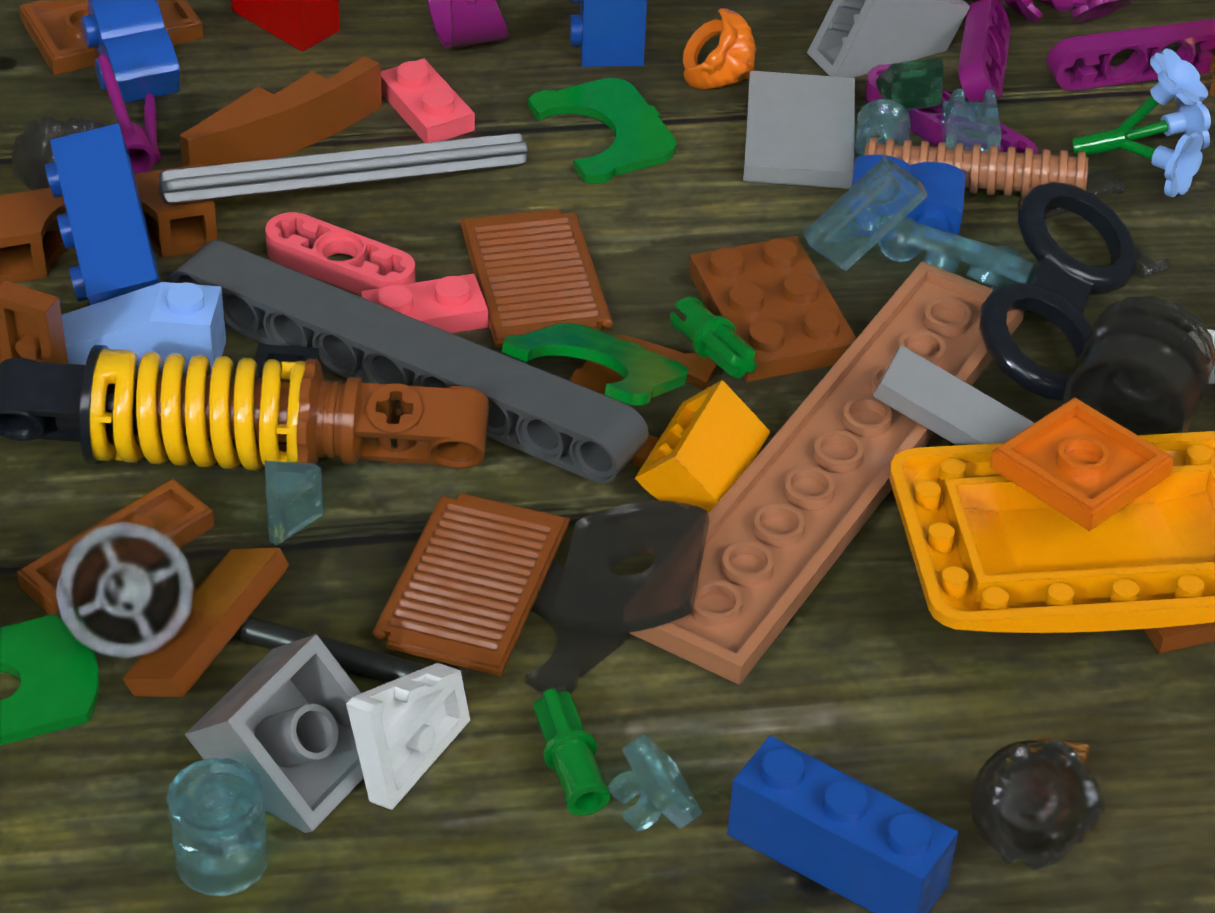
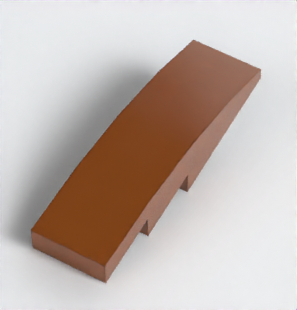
[180,56,382,166]

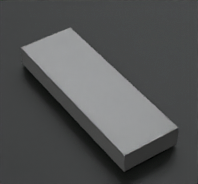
[872,345,1034,445]

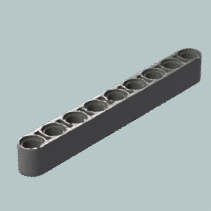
[168,240,649,483]

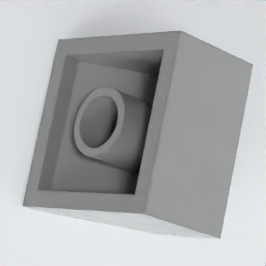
[184,634,364,833]

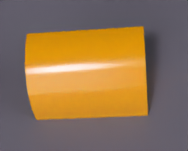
[635,380,771,514]

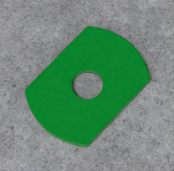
[0,614,100,746]

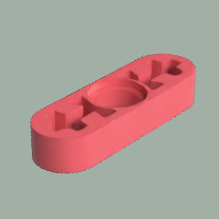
[265,212,416,296]

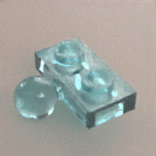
[803,156,928,271]
[906,222,1033,289]

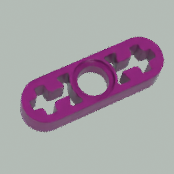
[958,0,1010,106]

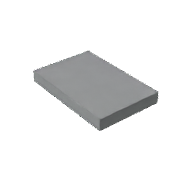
[743,71,855,189]

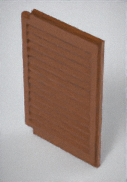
[460,209,613,347]
[372,493,570,676]

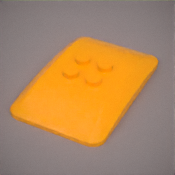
[890,431,1215,633]

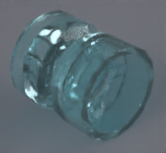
[167,758,269,896]

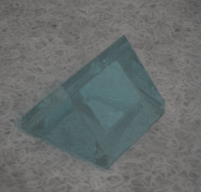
[265,461,324,546]

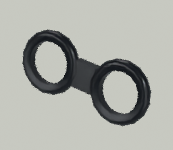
[979,182,1136,401]

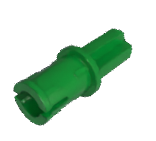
[670,296,758,379]
[533,688,610,816]

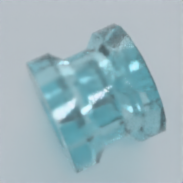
[855,99,911,157]

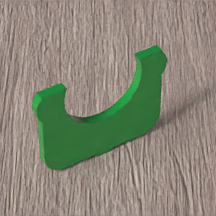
[527,78,676,184]
[501,323,688,406]

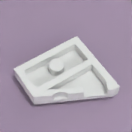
[346,663,470,810]

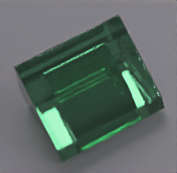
[876,58,943,112]

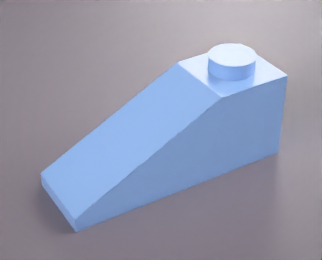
[62,282,226,371]

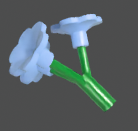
[1073,48,1211,198]

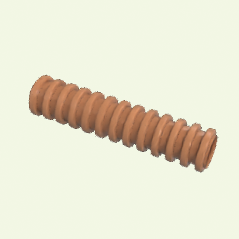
[865,137,1088,197]

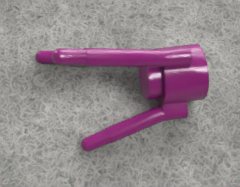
[71,54,162,174]

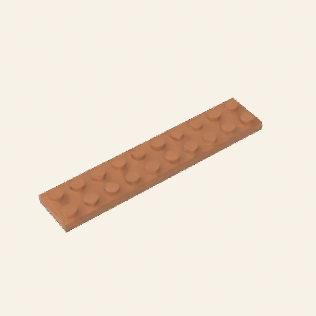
[624,261,1025,685]

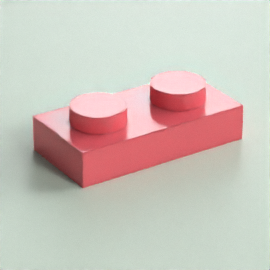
[381,58,475,143]
[360,274,488,334]

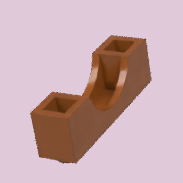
[0,163,218,285]

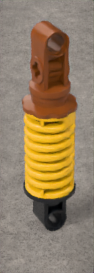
[0,345,490,478]

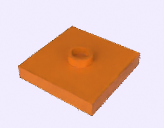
[990,397,1174,531]

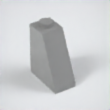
[807,0,970,78]

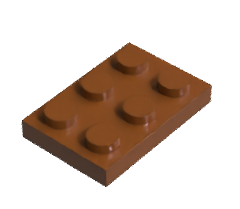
[689,236,856,382]

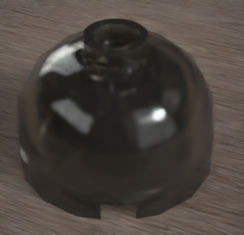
[56,522,195,658]

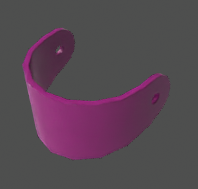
[427,0,509,50]

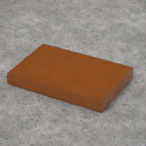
[19,0,204,75]

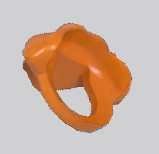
[683,8,756,90]

